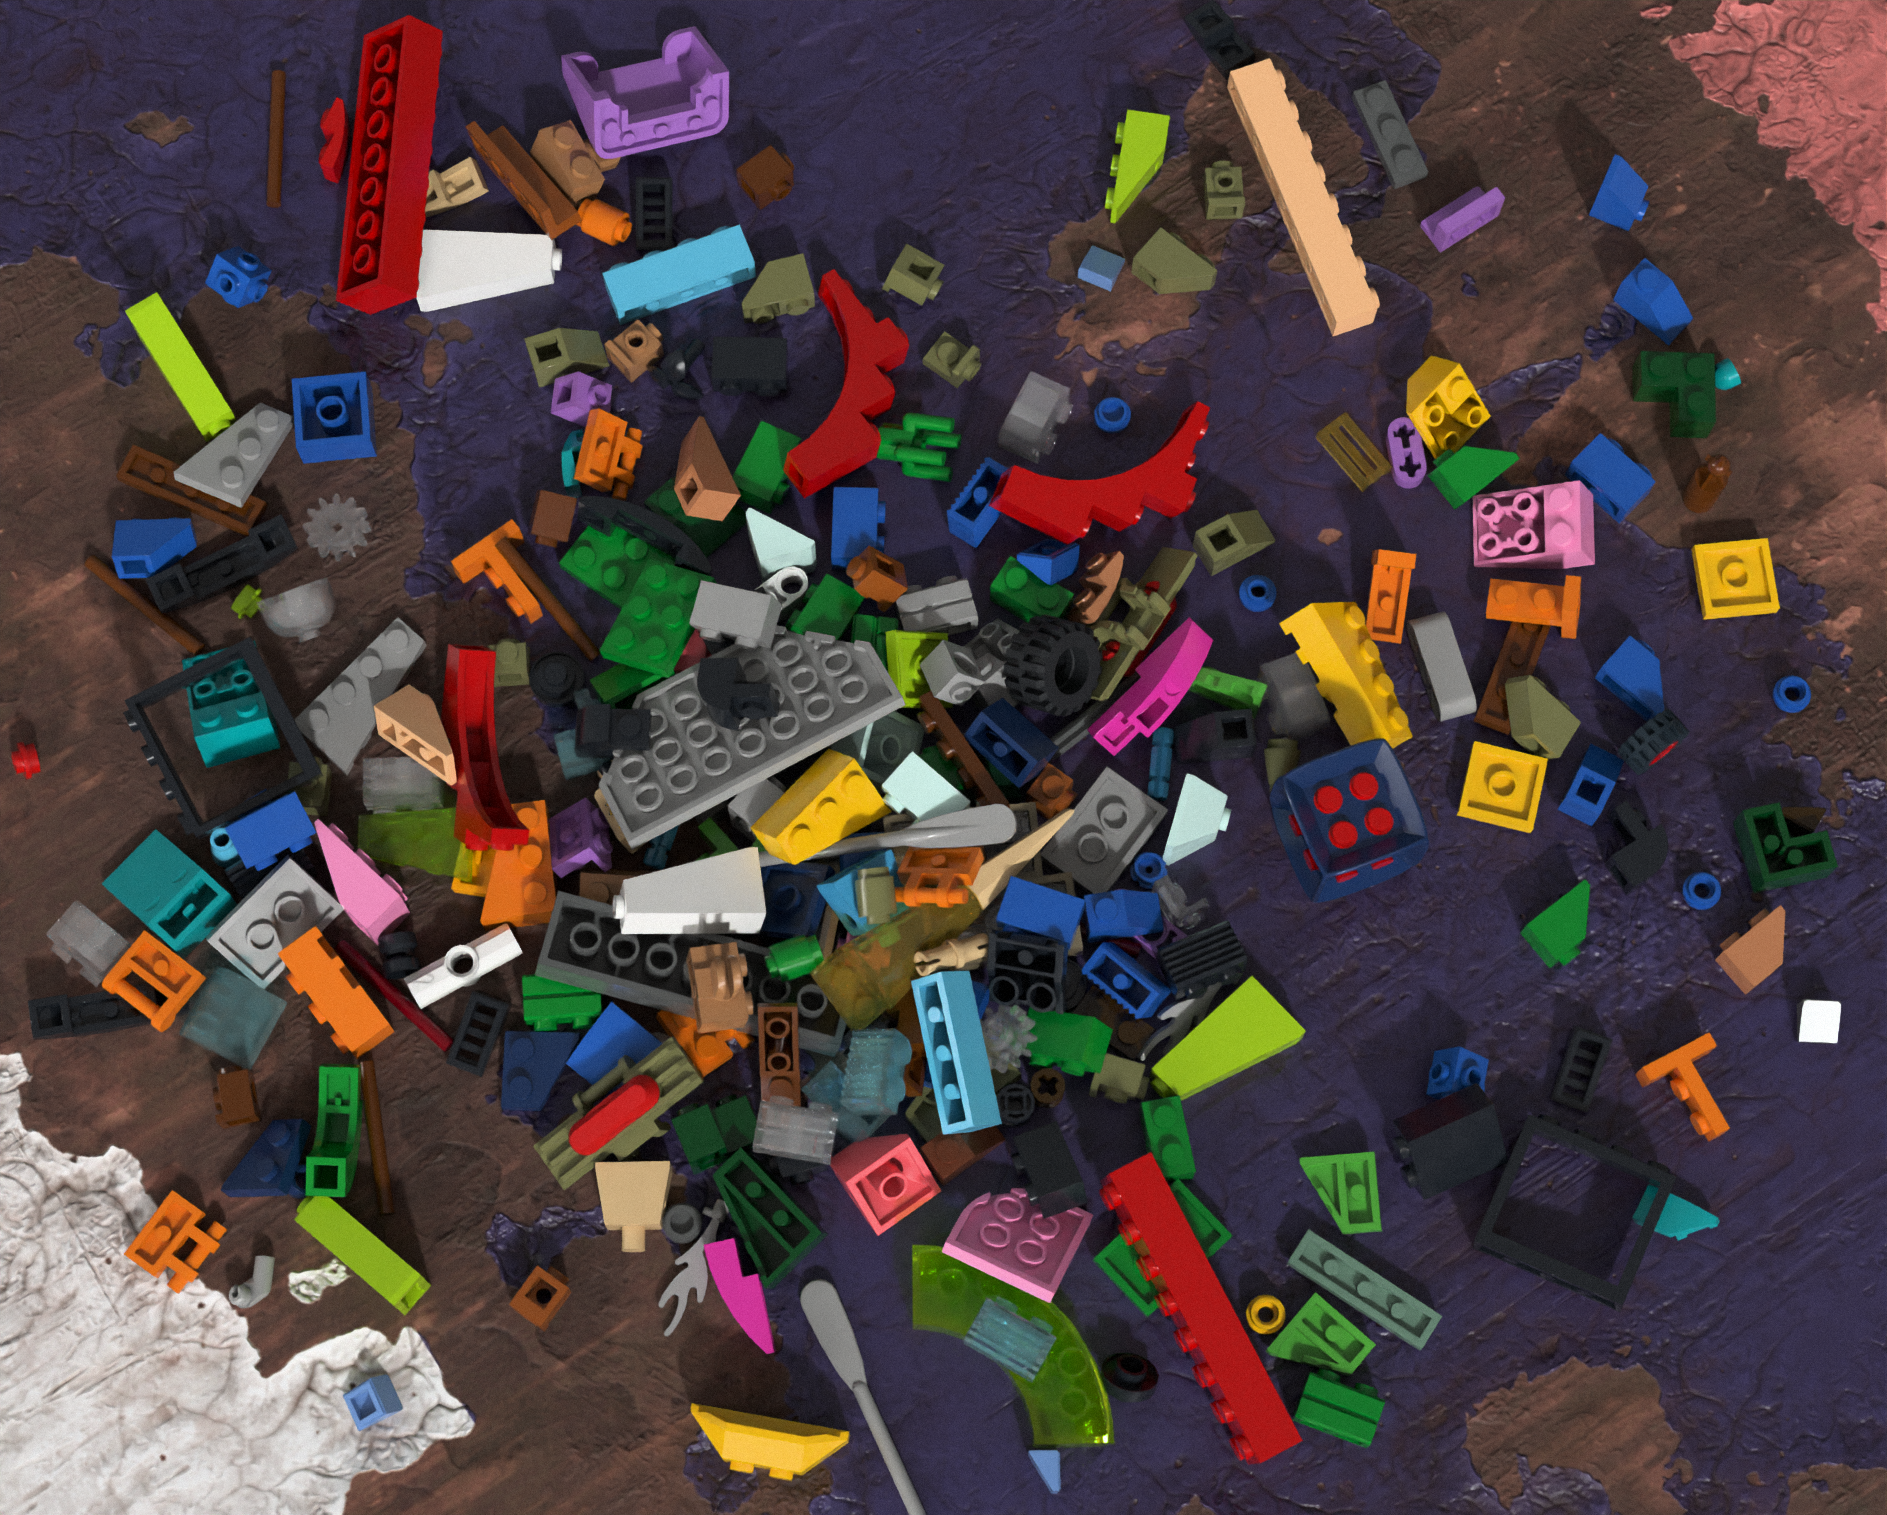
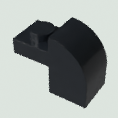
[697,658,780,730]
[574,704,652,758]
[1605,800,1668,896]

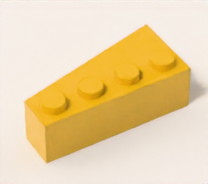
[1279,602,1413,749]

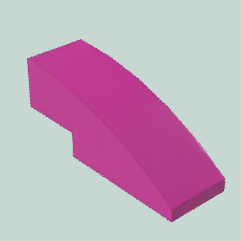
[703,1238,776,1354]

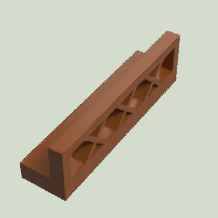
[465,121,582,240]

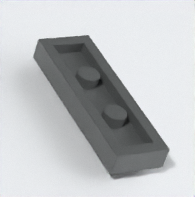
[1351,80,1428,189]

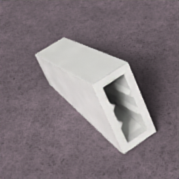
[417,229,562,312]
[613,847,766,934]

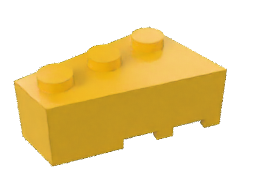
[750,748,891,865]

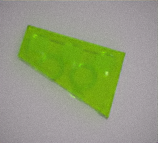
[358,808,473,883]

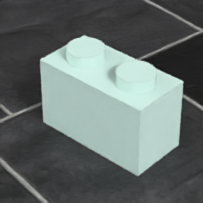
[881,751,971,825]

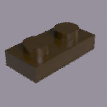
[1072,985,1156,1061]

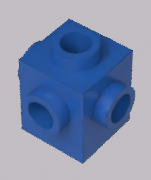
[205,246,272,308]
[1426,1046,1489,1100]

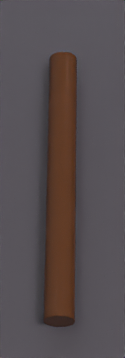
[266,70,286,208]
[495,537,601,662]
[84,555,205,656]
[358,1060,395,1216]

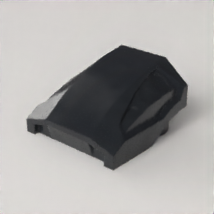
[987,930,1068,1014]

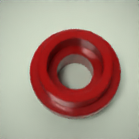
[11,742,41,780]

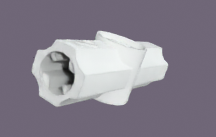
[404,923,523,1009]

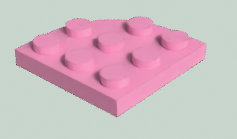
[942,1188,1093,1303]

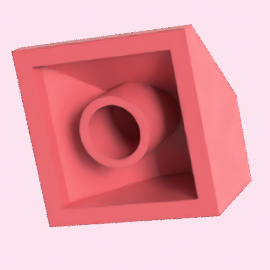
[827,1134,941,1236]

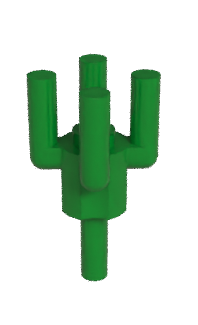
[877,412,961,482]

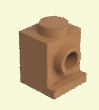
[604,320,664,383]

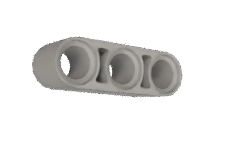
[1407,611,1477,722]

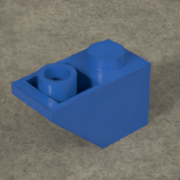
[112,517,197,579]
[1557,743,1624,827]

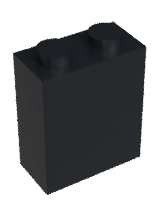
[1392,1083,1508,1200]

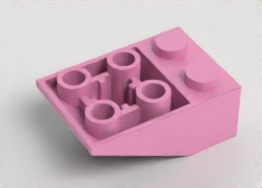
[1473,480,1595,569]
[314,819,411,946]

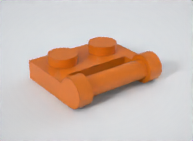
[102,930,206,1032]

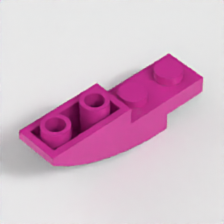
[1087,617,1213,756]

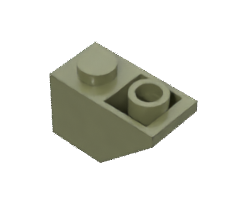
[1131,227,1217,294]
[741,253,815,324]
[524,328,609,388]
[1193,510,1276,576]
[1505,675,1581,759]

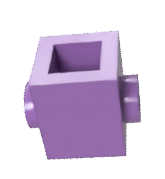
[551,371,612,427]

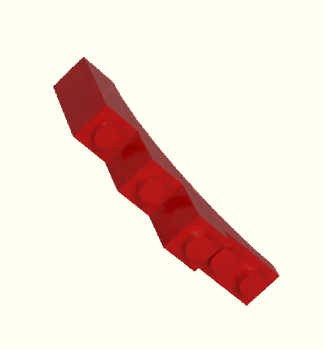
[783,269,910,499]
[989,401,1210,545]
[441,644,529,851]

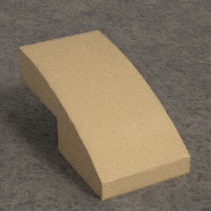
[425,157,489,217]

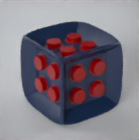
[1269,738,1429,903]

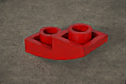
[319,97,350,183]

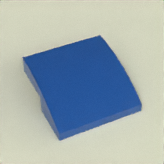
[566,1002,663,1097]

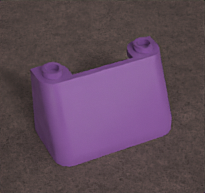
[561,26,729,159]

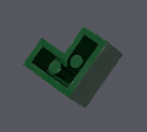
[1632,351,1716,438]
[1733,802,1838,894]
[671,1094,765,1175]

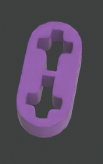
[1385,417,1427,489]

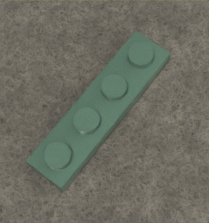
[1286,1229,1442,1351]

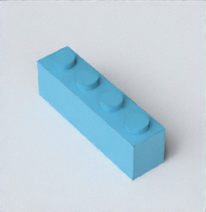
[602,224,756,325]
[911,971,1002,1135]

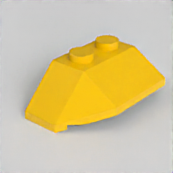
[690,1403,850,1481]

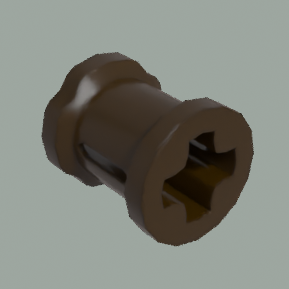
[1030,1068,1065,1109]

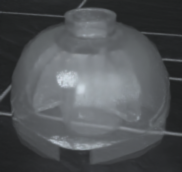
[256,577,335,643]

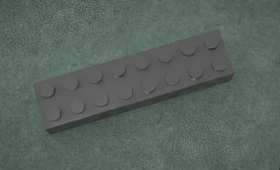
[535,891,859,1057]

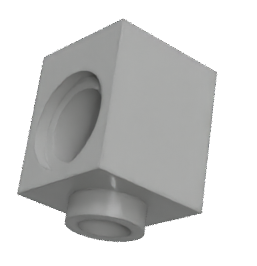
[920,640,985,706]

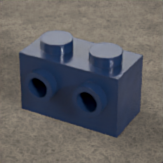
[964,698,1059,788]

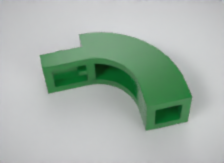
[306,1063,363,1197]

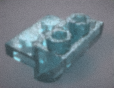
[178,966,288,1071]

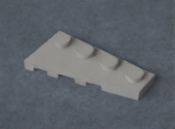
[295,617,427,775]

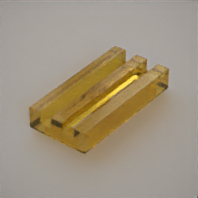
[1316,412,1392,492]

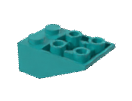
[182,640,280,768]
[102,829,238,960]

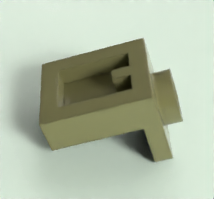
[923,332,981,389]

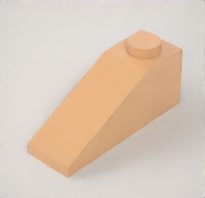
[374,685,457,785]

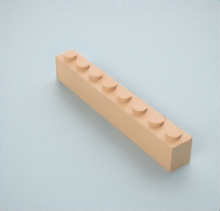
[1227,58,1380,336]

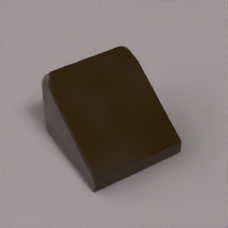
[1782,807,1827,837]

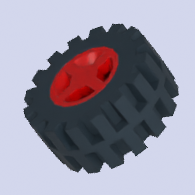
[1617,709,1690,775]

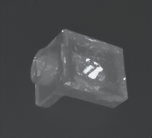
[1151,875,1210,929]

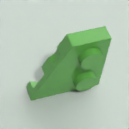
[1189,666,1267,719]
[1299,1152,1382,1234]
[1266,1292,1376,1376]

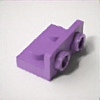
[1420,187,1505,253]
[549,797,613,878]

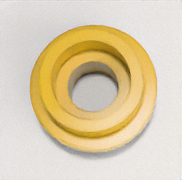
[1246,1295,1286,1335]

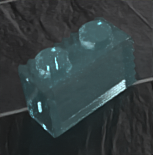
[840,1028,912,1116]
[963,1296,1057,1383]

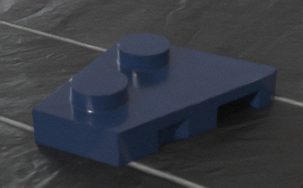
[501,1031,581,1111]
[221,1119,312,1198]

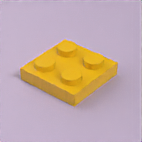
[1691,538,1780,620]
[1457,741,1548,833]

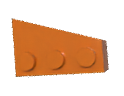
[480,800,558,931]
[277,925,395,1059]

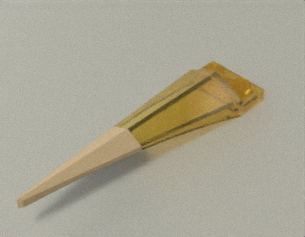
[810,809,1075,1034]

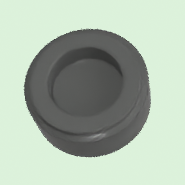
[663,1203,702,1244]

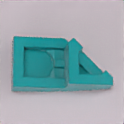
[562,429,584,498]
[1632,1184,1720,1241]

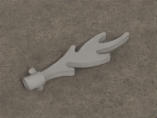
[1137,979,1239,1061]
[658,1199,729,1337]

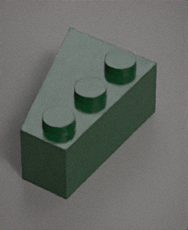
[713,1147,828,1289]

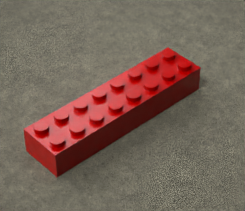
[336,15,443,315]
[1099,1152,1303,1465]

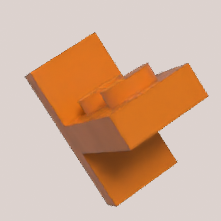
[451,519,543,624]
[1365,549,1417,644]
[1486,575,1581,639]
[1635,1032,1730,1142]

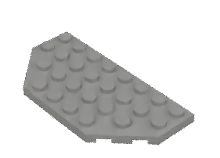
[598,625,905,849]

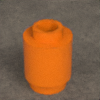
[576,199,632,246]

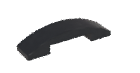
[577,496,712,576]
[146,514,298,614]
[28,981,190,1040]

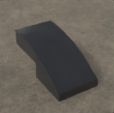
[1184,0,1255,79]

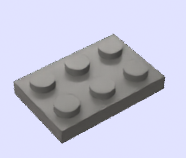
[1041,767,1168,894]
[206,855,344,991]

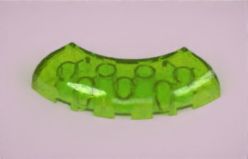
[912,1244,1115,1448]

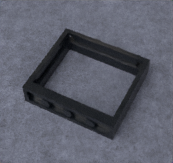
[123,637,324,840]
[1473,1114,1677,1312]

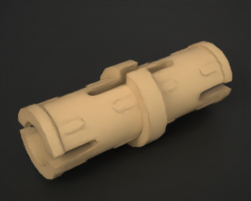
[914,932,989,977]

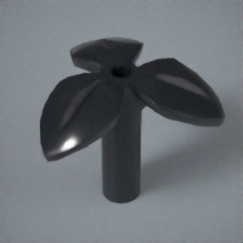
[647,339,705,400]

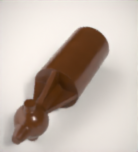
[1682,453,1733,513]

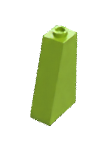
[125,292,237,442]
[1149,976,1306,1101]
[294,1196,431,1315]

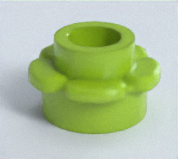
[231,584,264,619]

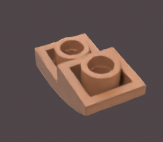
[1066,551,1124,625]

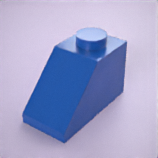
[1589,154,1650,231]
[1613,258,1693,346]
[1595,636,1664,722]
[1083,889,1164,943]

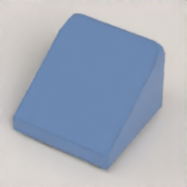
[1078,245,1125,291]
[343,1374,403,1431]
[1028,1450,1061,1494]

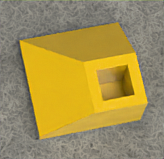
[1406,355,1491,459]

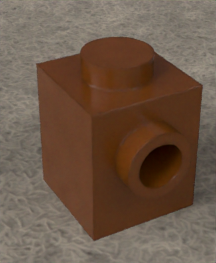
[736,144,795,210]
[527,490,577,548]

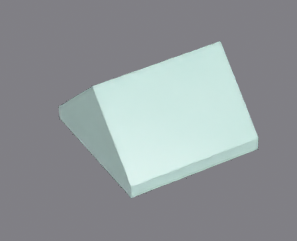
[745,507,817,584]

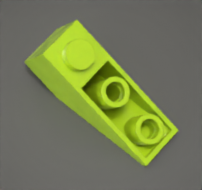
[1105,109,1170,223]

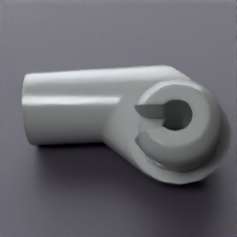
[229,1256,275,1309]

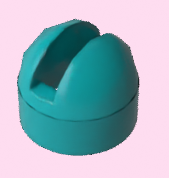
[1715,358,1741,390]

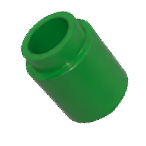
[764,934,825,983]

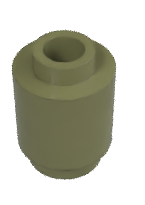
[855,867,897,925]

